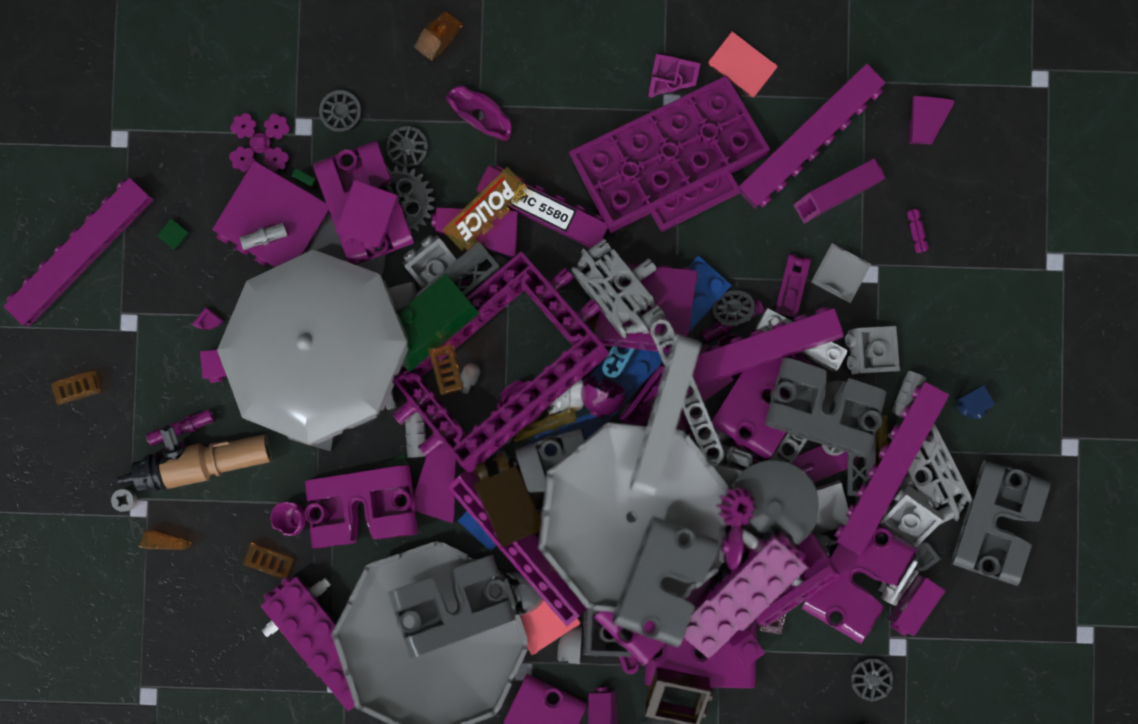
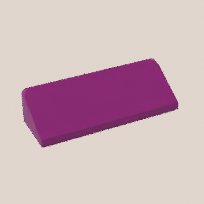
[618,365,663,426]

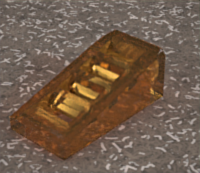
[429,344,464,395]
[51,371,101,405]
[139,530,192,550]
[242,542,294,579]

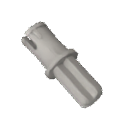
[711,443,754,467]

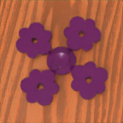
[229,113,290,172]

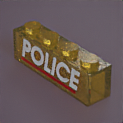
[442,167,527,252]

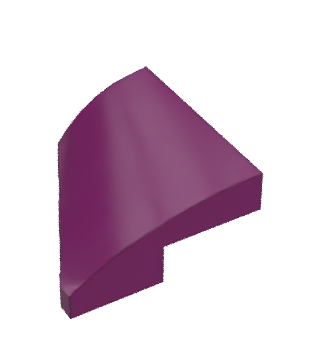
[648,53,700,97]
[909,96,954,144]

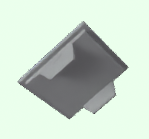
[811,243,871,303]

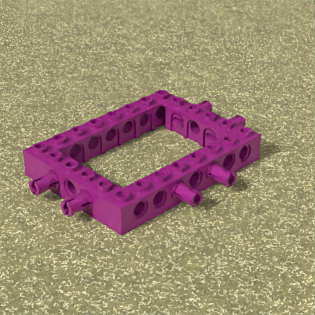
[392,252,610,473]

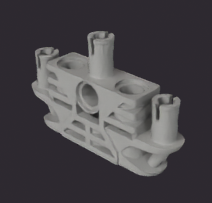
[571,239,665,338]
[887,424,972,526]

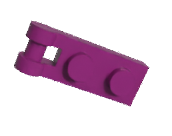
[774,253,811,318]

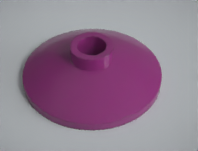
[721,525,743,570]

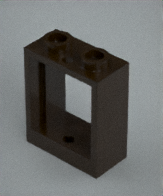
[645,667,713,724]

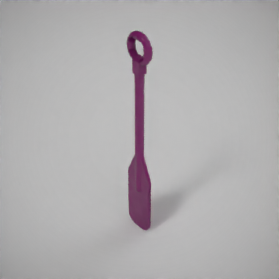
[792,445,859,483]

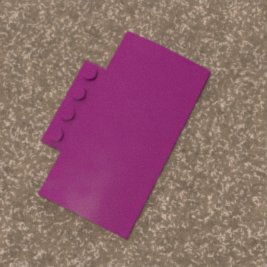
[569,76,770,233]

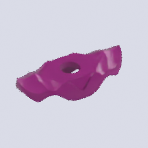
[446,86,512,141]

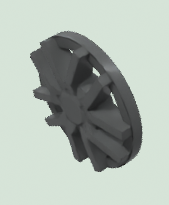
[319,90,361,132]
[386,126,428,168]
[713,290,755,327]
[851,658,893,701]

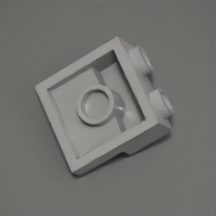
[402,235,456,289]
[845,326,900,374]
[879,485,944,547]

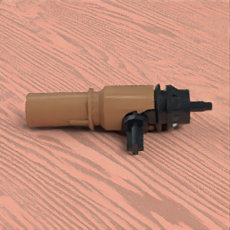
[117,425,272,492]

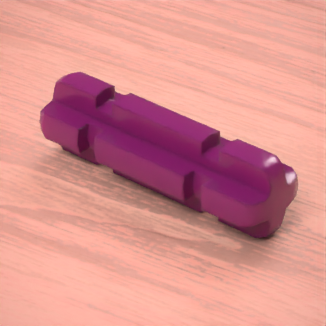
[907,209,928,253]

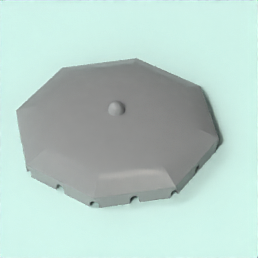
[217,250,409,445]
[539,423,729,612]
[331,541,528,724]

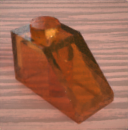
[414,11,463,61]

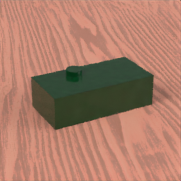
[397,273,480,372]

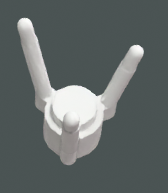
[879,560,919,606]

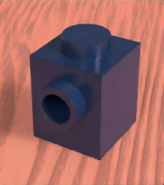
[956,385,995,420]

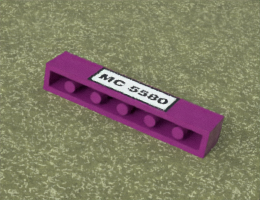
[476,166,608,248]

